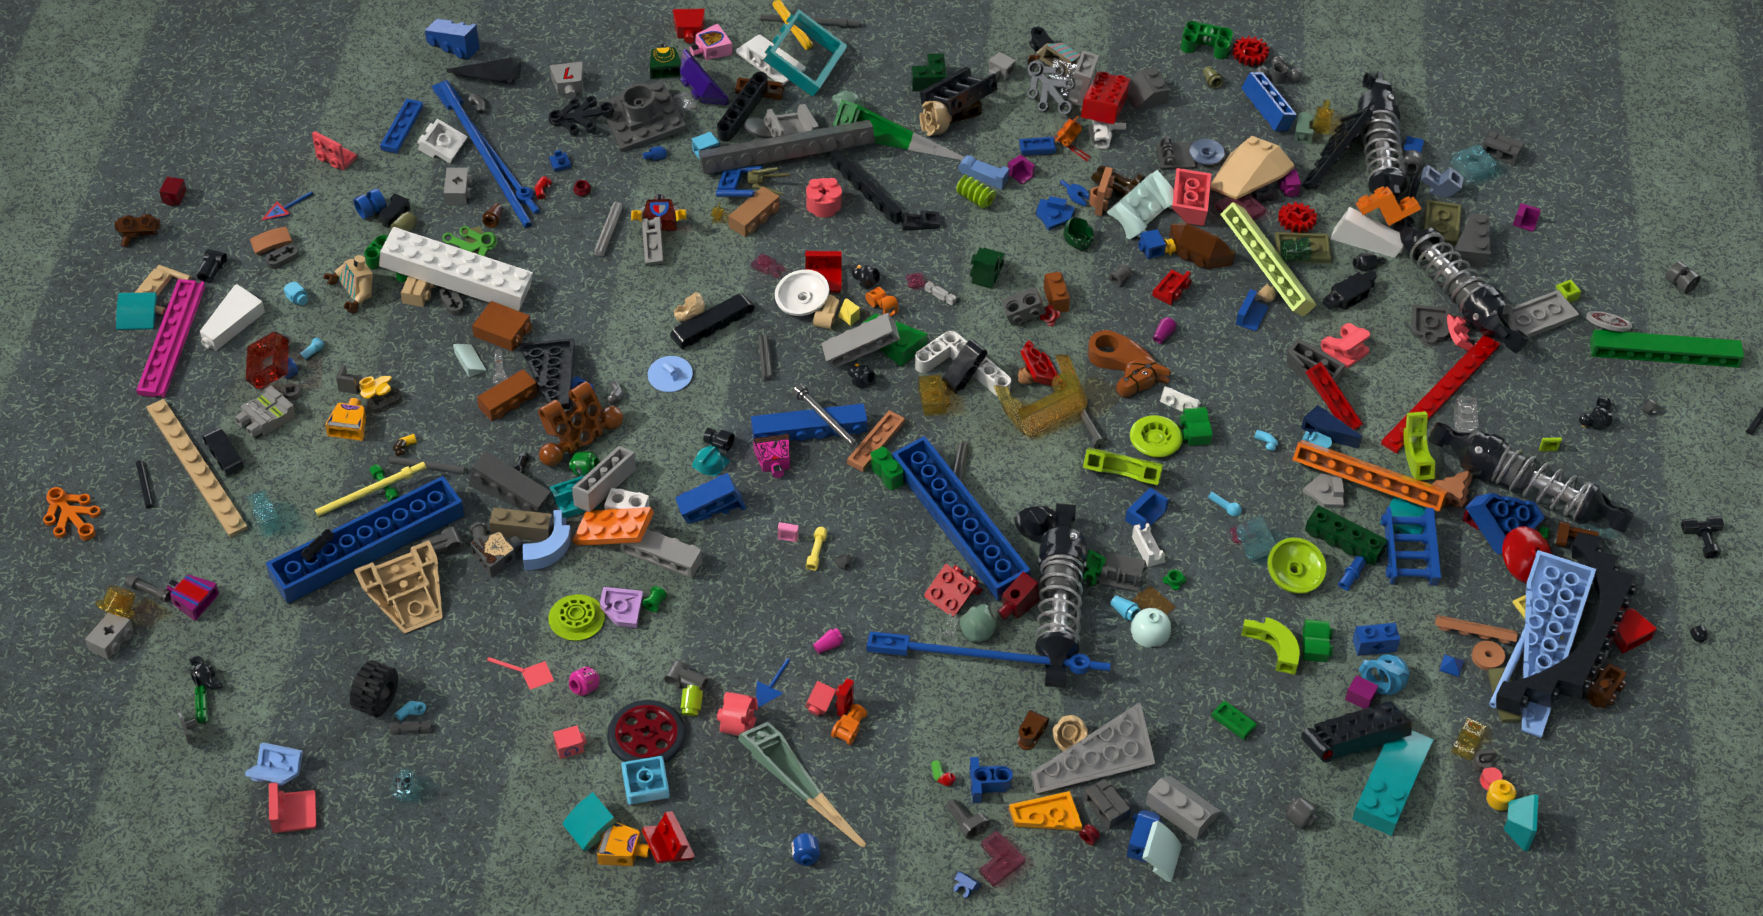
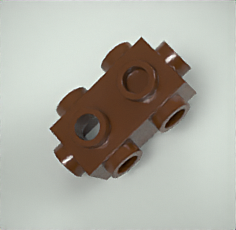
[115,214,161,248]
[1586,663,1627,709]

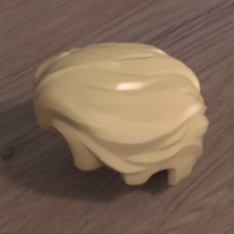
[674,292,705,322]
[1053,715,1088,751]

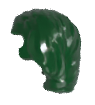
[1063,217,1094,250]

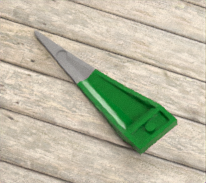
[832,99,964,160]

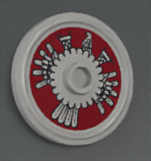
[1586,311,1632,332]

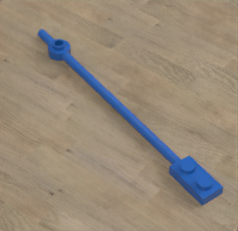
[432,80,540,215]
[867,631,1111,674]

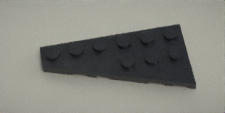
[1302,108,1373,190]
[519,338,575,410]

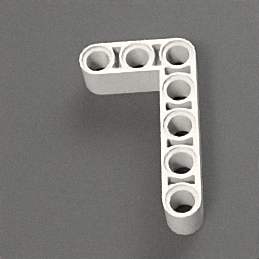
[915,331,1011,397]

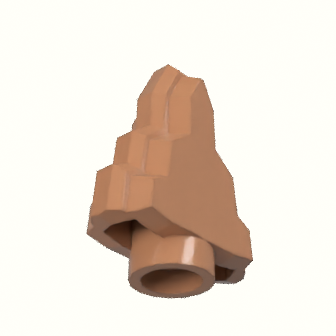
[1431,471,1473,508]

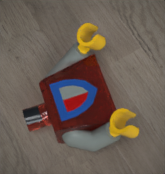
[631,194,687,231]

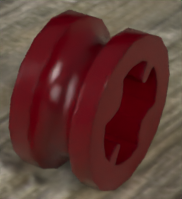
[1079,824,1100,846]

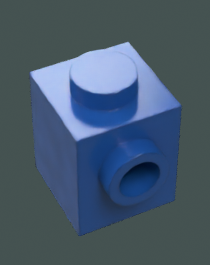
[1138,229,1166,259]

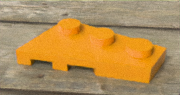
[1009,791,1082,831]

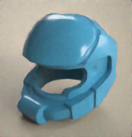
[1359,655,1410,695]

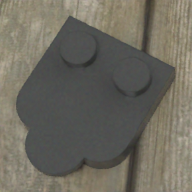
[1411,304,1450,347]

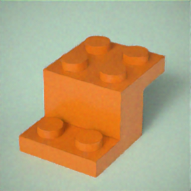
[1355,186,1421,226]

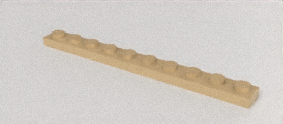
[146,399,248,538]

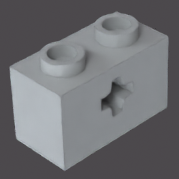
[444,168,472,205]
[85,610,133,660]

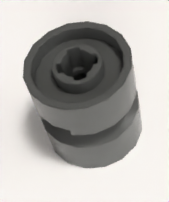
[1665,261,1701,294]

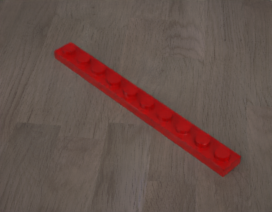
[1381,335,1500,454]

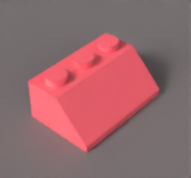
[1172,168,1211,226]

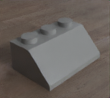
[1146,776,1222,840]

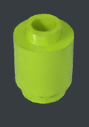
[680,685,703,716]

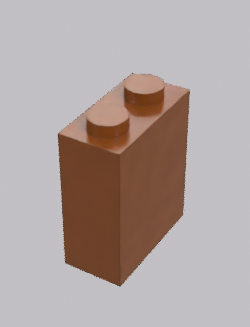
[472,301,532,351]

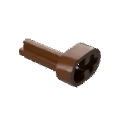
[1555,521,1599,548]

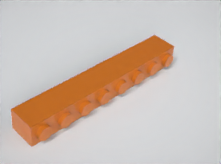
[1293,440,1449,511]

